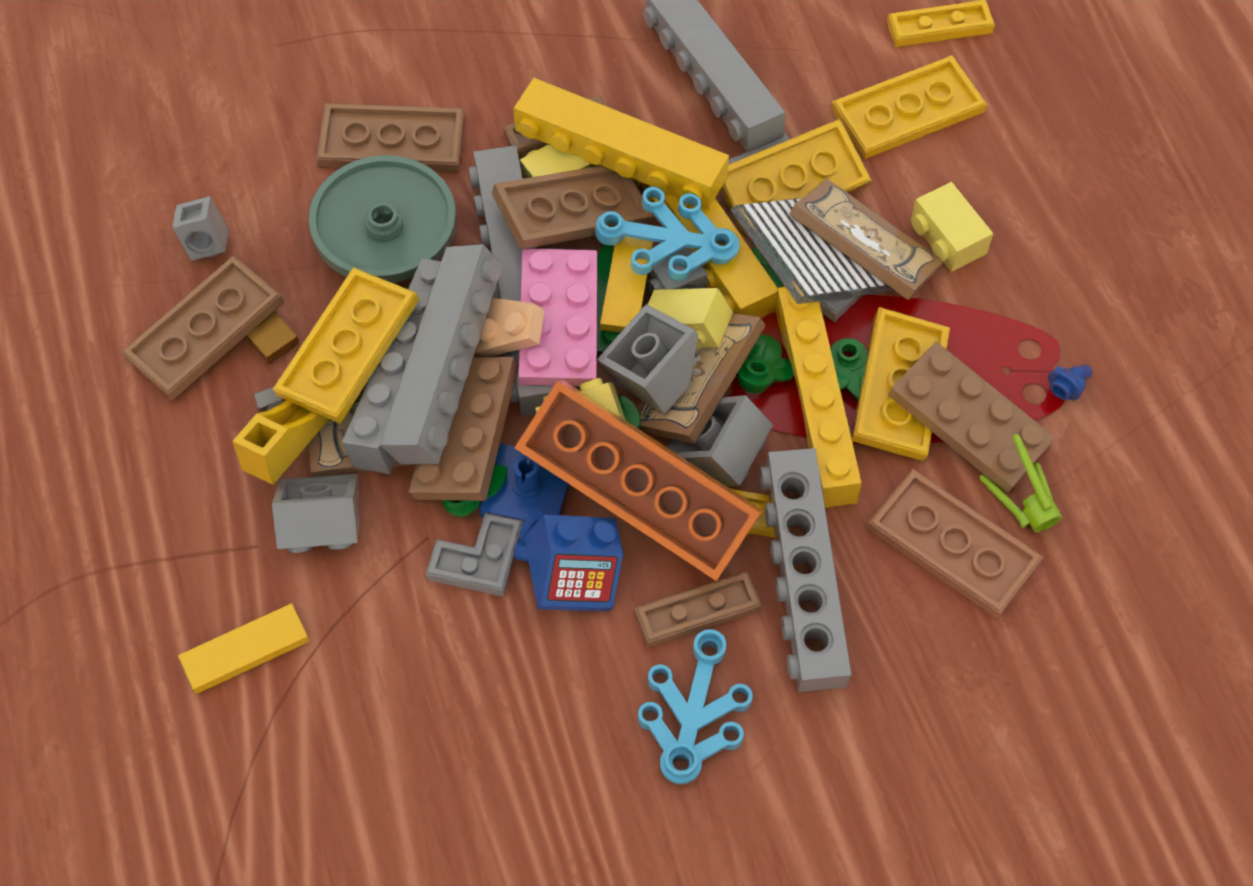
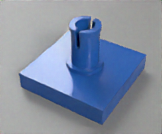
[479,443,570,523]

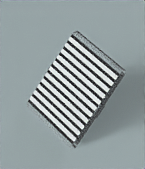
[730,198,895,304]

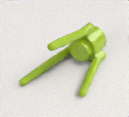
[980,434,1062,533]

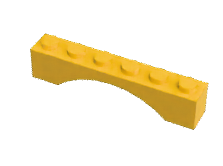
[775,283,862,508]
[232,400,329,485]

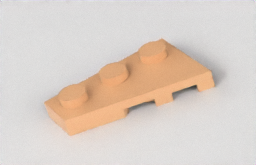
[473,298,545,358]

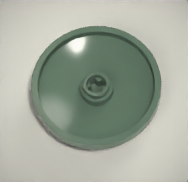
[309,155,456,283]

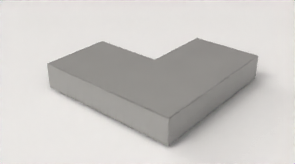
[426,513,523,597]

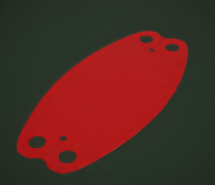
[728,295,1065,445]

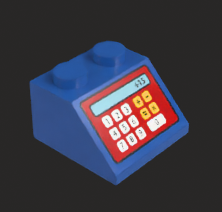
[524,514,623,612]

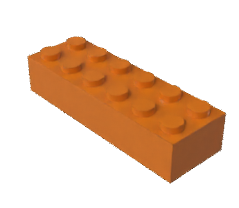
[514,380,763,581]

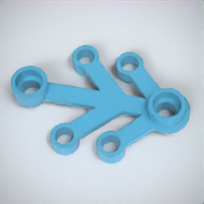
[595,187,740,281]
[638,629,753,784]

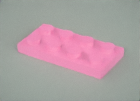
[519,249,597,386]

